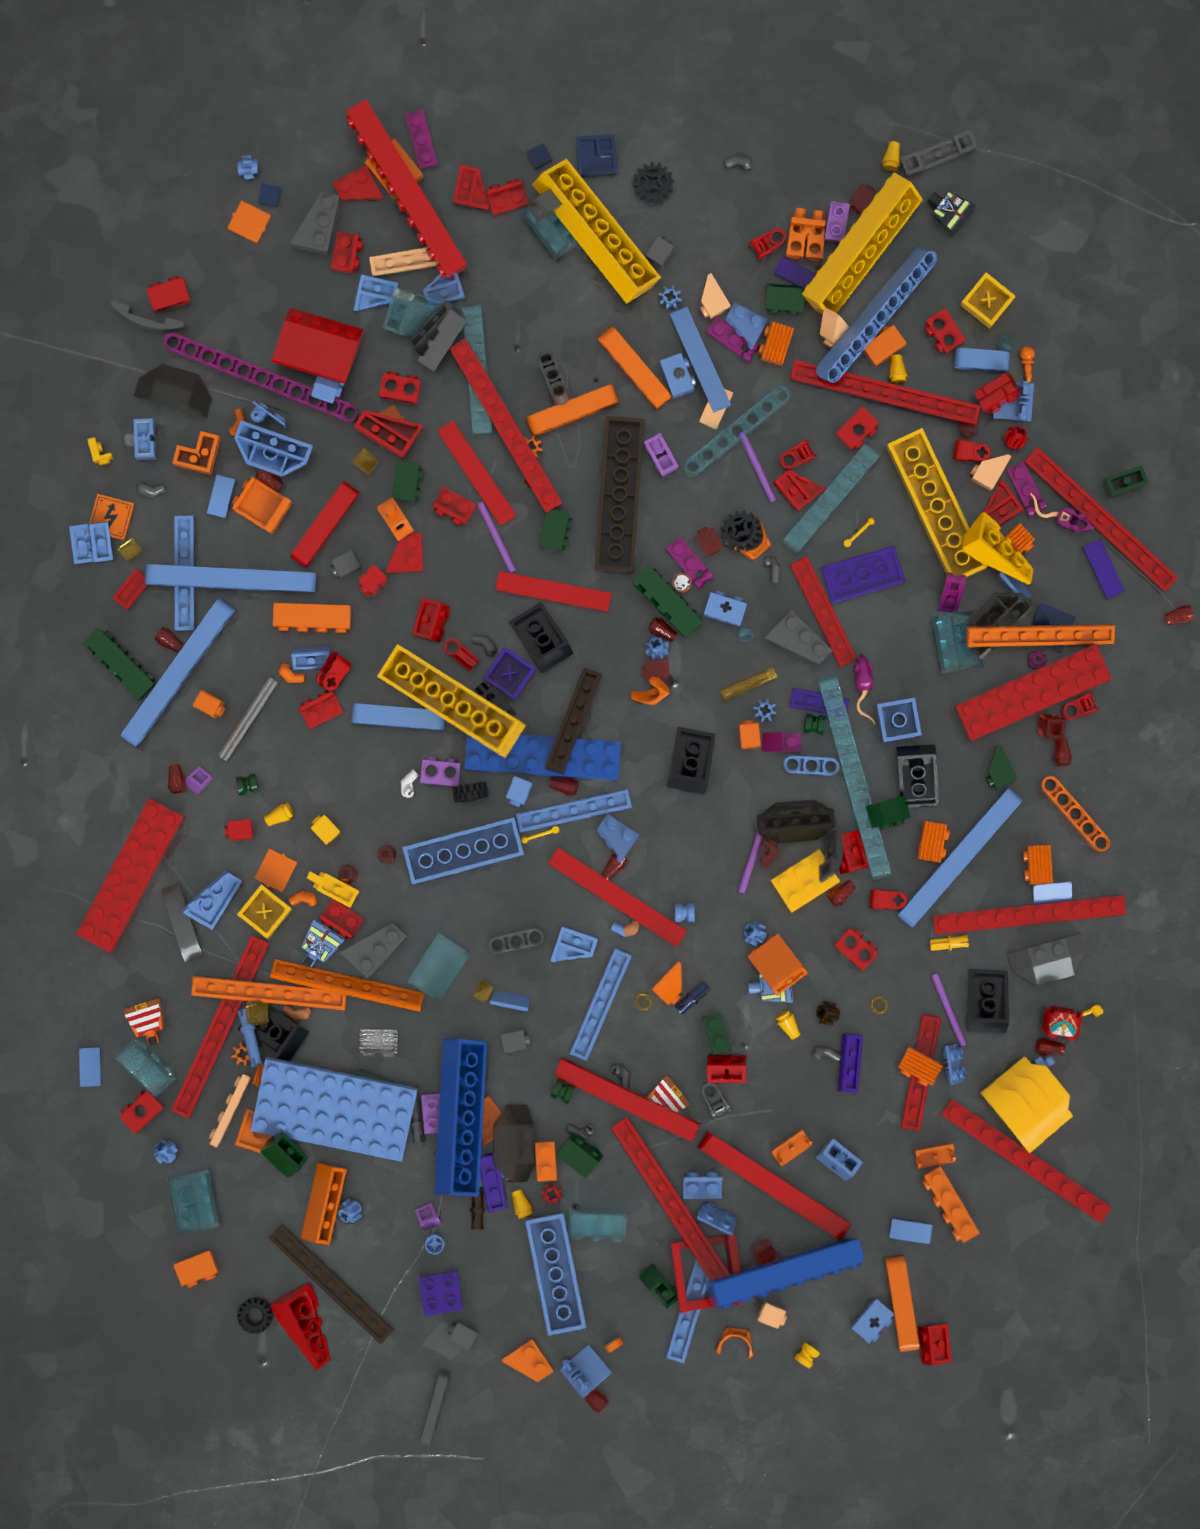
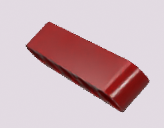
[290,481,360,568]

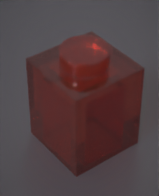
[848,184,876,215]
[695,527,724,558]
[642,660,670,682]
[1038,714,1066,739]

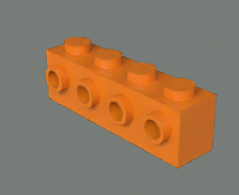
[273,603,352,633]
[301,1163,347,1245]
[922,1165,980,1243]

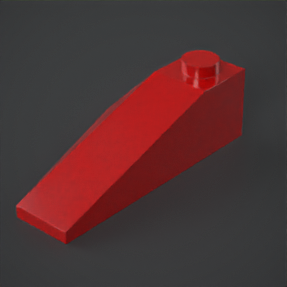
[270,1283,330,1370]

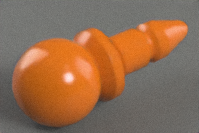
[1020,346,1035,383]

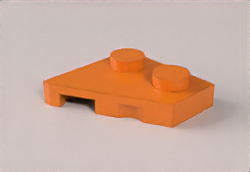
[502,1338,554,1382]

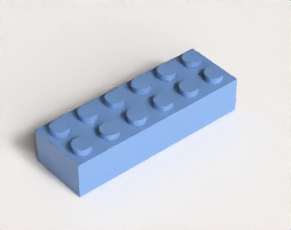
[402,818,524,885]
[525,1212,586,1336]

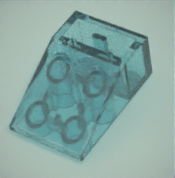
[382,287,443,337]

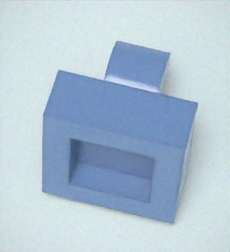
[1031,1056,1055,1073]

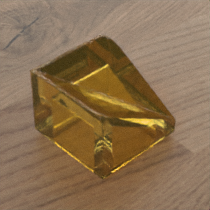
[352,448,380,475]
[117,538,143,562]
[472,980,495,1003]
[246,1000,269,1026]

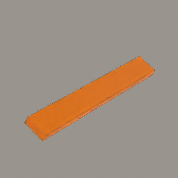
[966,624,1115,647]
[270,959,424,1012]
[191,976,346,1010]

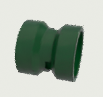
[804,714,826,735]
[236,773,259,796]
[550,1079,575,1104]

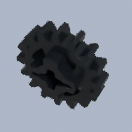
[633,162,674,204]
[721,510,762,552]

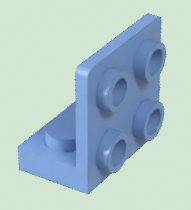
[683,1171,723,1199]

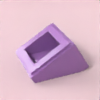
[184,765,213,795]
[414,1202,441,1231]

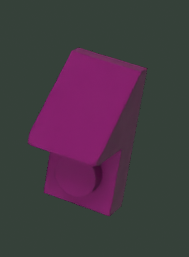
[762,732,801,753]

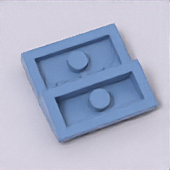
[69,522,113,564]

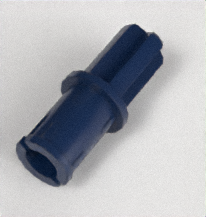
[675,982,710,1015]

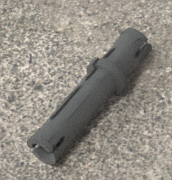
[410,1085,425,1144]

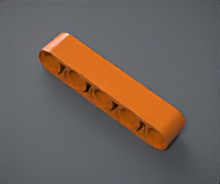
[597,326,672,409]
[525,384,619,436]
[1040,776,1110,852]
[885,1255,919,1352]

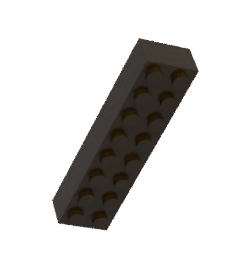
[595,416,644,573]

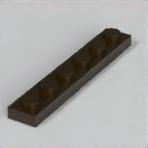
[545,668,602,775]

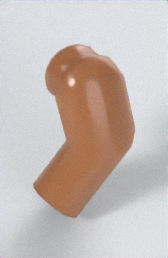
[282,1005,311,1021]

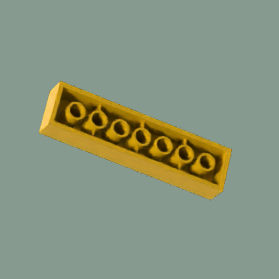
[532,159,661,304]
[802,172,923,315]
[886,428,988,578]
[377,644,526,758]

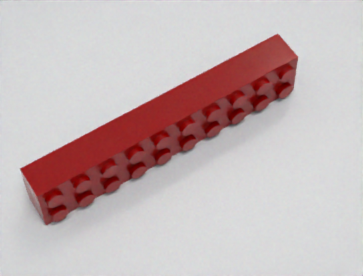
[345,99,467,280]

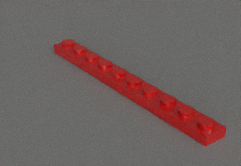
[449,338,563,513]
[790,360,981,426]
[1024,447,1178,592]
[933,895,1126,935]
[171,935,270,1119]
[941,1099,1112,1223]
[610,1118,730,1281]

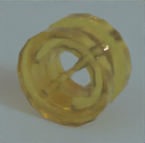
[634,994,652,1011]
[871,997,888,1014]

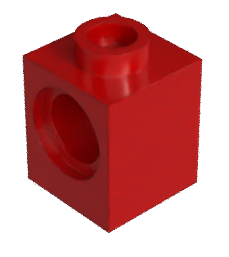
[225,819,254,841]

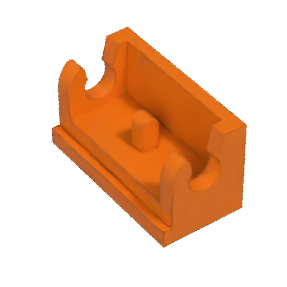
[771,1129,813,1167]
[914,1143,956,1169]

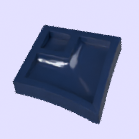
[576,135,618,178]
[1031,602,1076,653]

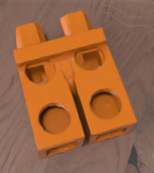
[786,208,826,263]

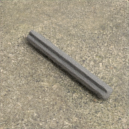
[218,677,277,761]

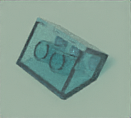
[521,208,579,259]
[932,611,983,673]
[407,933,471,1002]
[114,1039,176,1097]
[167,1170,220,1234]
[568,1212,627,1242]

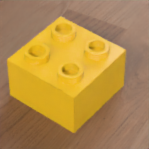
[960,273,1016,329]
[237,884,293,939]

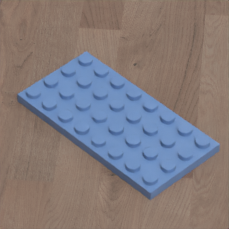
[251,1057,418,1162]

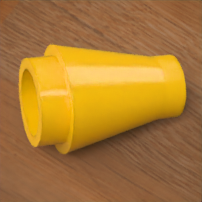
[881,141,900,171]
[889,355,908,384]
[264,803,294,826]
[776,1010,801,1040]
[511,1189,533,1219]

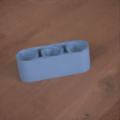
[954,348,1010,373]
[783,756,839,776]

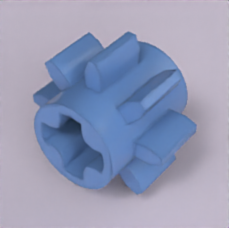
[238,155,258,179]
[659,285,682,310]
[645,637,669,661]
[753,699,777,722]
[743,921,767,946]
[153,1140,178,1164]
[338,1198,362,1224]

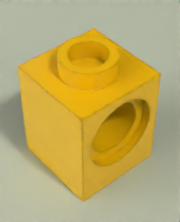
[311,815,341,845]

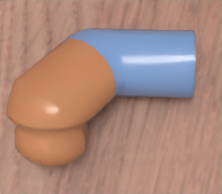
[610,921,640,937]

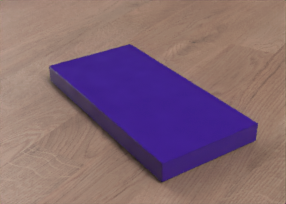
[821,546,905,604]

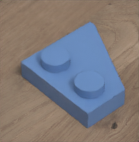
[353,274,399,311]
[423,274,465,309]
[725,302,768,350]
[597,814,639,863]
[551,926,598,962]

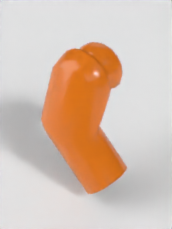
[229,408,247,436]
[278,663,305,683]
[288,890,317,907]

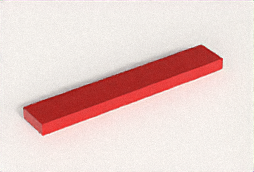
[437,420,516,526]
[790,556,857,667]
[495,571,612,612]
[900,1014,941,1131]

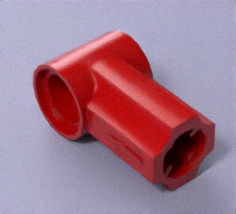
[444,638,480,672]

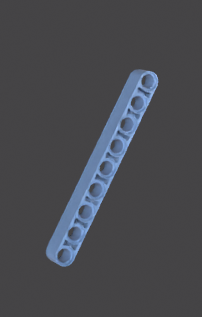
[816,247,937,383]
[144,564,317,593]
[120,598,235,747]
[897,787,1023,928]

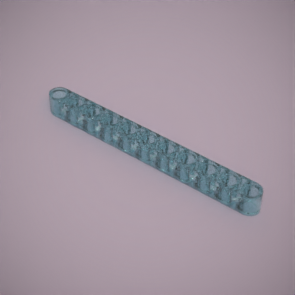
[817,674,892,881]

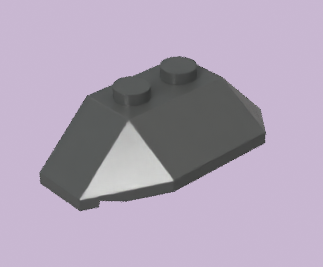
[1007,933,1087,986]

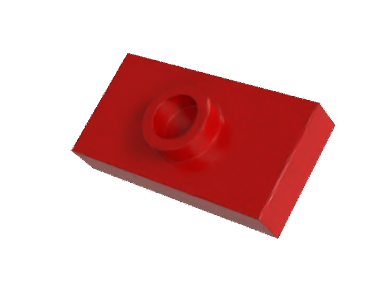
[112,569,148,610]

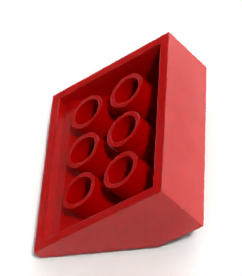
[271,308,363,384]

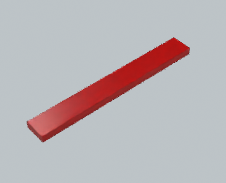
[548,848,687,947]
[554,1058,701,1142]

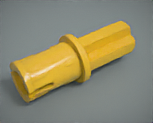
[929,935,969,951]

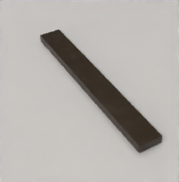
[269,1224,394,1344]

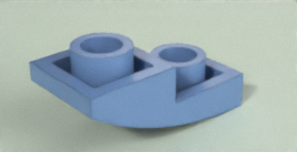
[207,474,236,518]
[889,1218,933,1244]

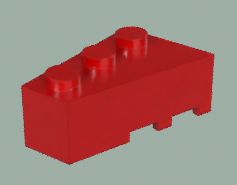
[354,410,423,460]

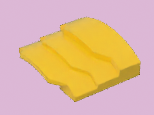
[980,1056,1073,1153]

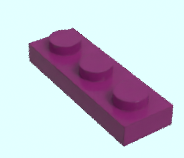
[405,110,438,170]

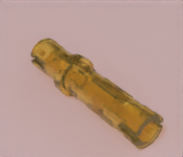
[720,667,777,701]

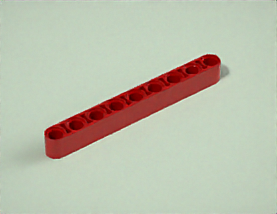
[697,1131,851,1241]

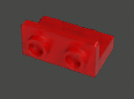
[486,179,529,216]
[331,231,363,274]
[432,486,477,526]
[412,598,450,642]
[298,690,344,730]
[839,830,869,874]
[319,899,365,940]
[918,1323,952,1366]

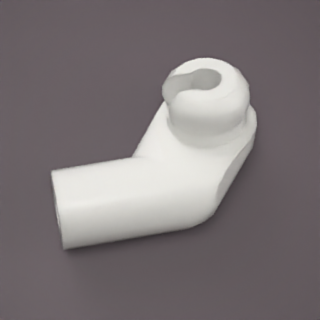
[400,769,419,798]

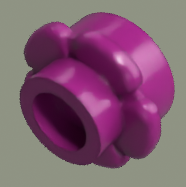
[1028,650,1047,669]

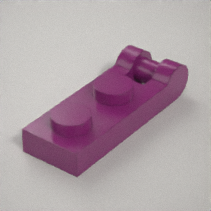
[705,316,760,362]
[1006,461,1047,517]
[665,537,714,590]
[938,572,966,613]

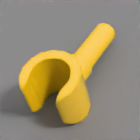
[1083,1004,1103,1018]

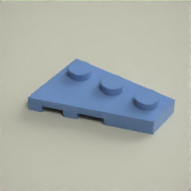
[180,871,242,930]

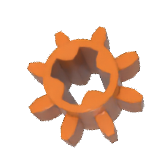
[524,436,543,458]
[231,1042,250,1066]

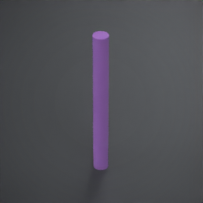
[738,431,777,503]
[477,501,516,573]
[737,819,768,894]
[931,973,967,1047]

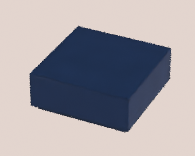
[527,143,552,169]
[258,184,281,207]

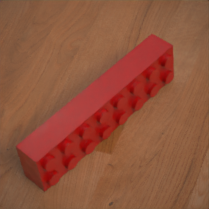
[954,644,1112,742]
[76,798,185,953]

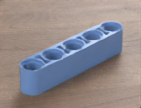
[350,703,445,730]

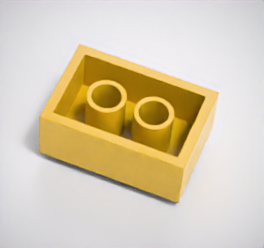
[770,849,840,913]

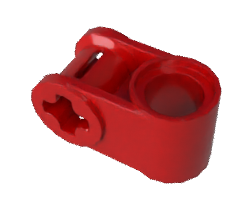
[749,228,786,260]
[779,440,817,471]
[953,440,991,463]
[316,652,351,691]
[1060,692,1099,720]
[870,889,907,909]

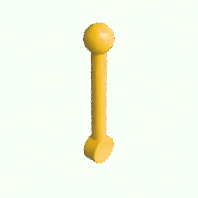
[844,517,875,547]
[520,826,559,844]

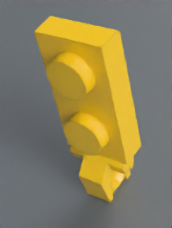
[306,871,359,908]

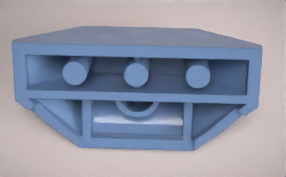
[234,420,313,477]

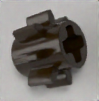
[816,1001,840,1026]

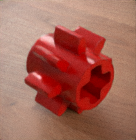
[1003,426,1028,450]
[540,1183,564,1206]

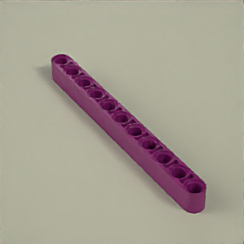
[164,333,359,423]

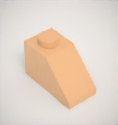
[700,273,731,320]
[820,307,849,349]
[699,389,733,430]
[970,454,1011,491]
[756,1300,788,1329]

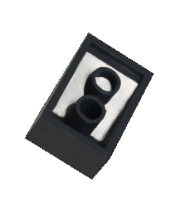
[509,602,574,673]
[667,727,716,794]
[897,744,939,808]
[967,969,1010,1033]
[238,1002,309,1061]

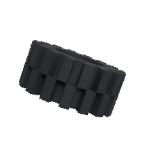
[452,782,489,803]
[237,1298,273,1334]

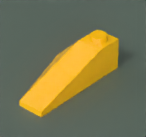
[962,512,1034,585]

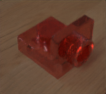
[957,412,981,438]
[760,839,779,870]
[752,1238,781,1265]

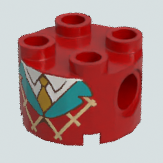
[1042,1006,1083,1041]

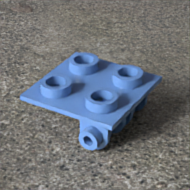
[993,381,1034,422]
[251,402,288,430]
[942,1043,966,1085]
[697,1201,738,1236]
[560,1344,612,1398]

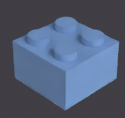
[876,698,922,743]

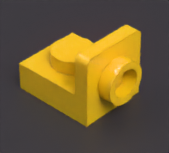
[87,437,114,465]

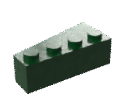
[632,565,702,639]
[82,628,156,701]

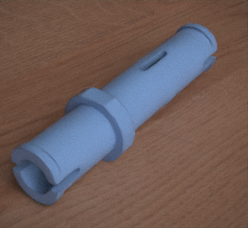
[237,1009,263,1067]

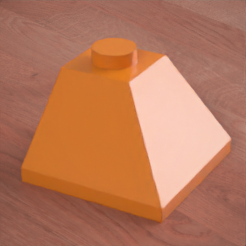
[652,961,682,1005]

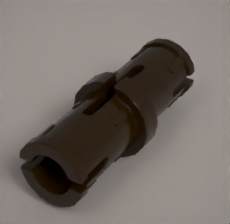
[470,1190,485,1230]

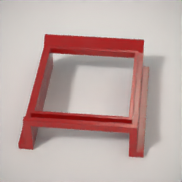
[671,1235,745,1313]

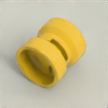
[794,1342,820,1369]

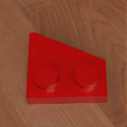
[332,165,383,201]
[453,165,489,211]
[773,470,826,512]
[983,479,1024,526]
[386,533,423,573]

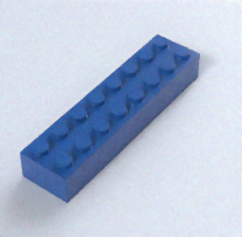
[464,734,621,781]
[434,1039,487,1197]
[705,1238,865,1309]

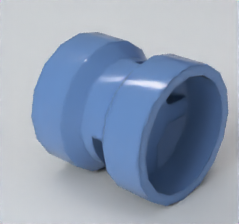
[675,903,695,922]
[425,1234,445,1254]

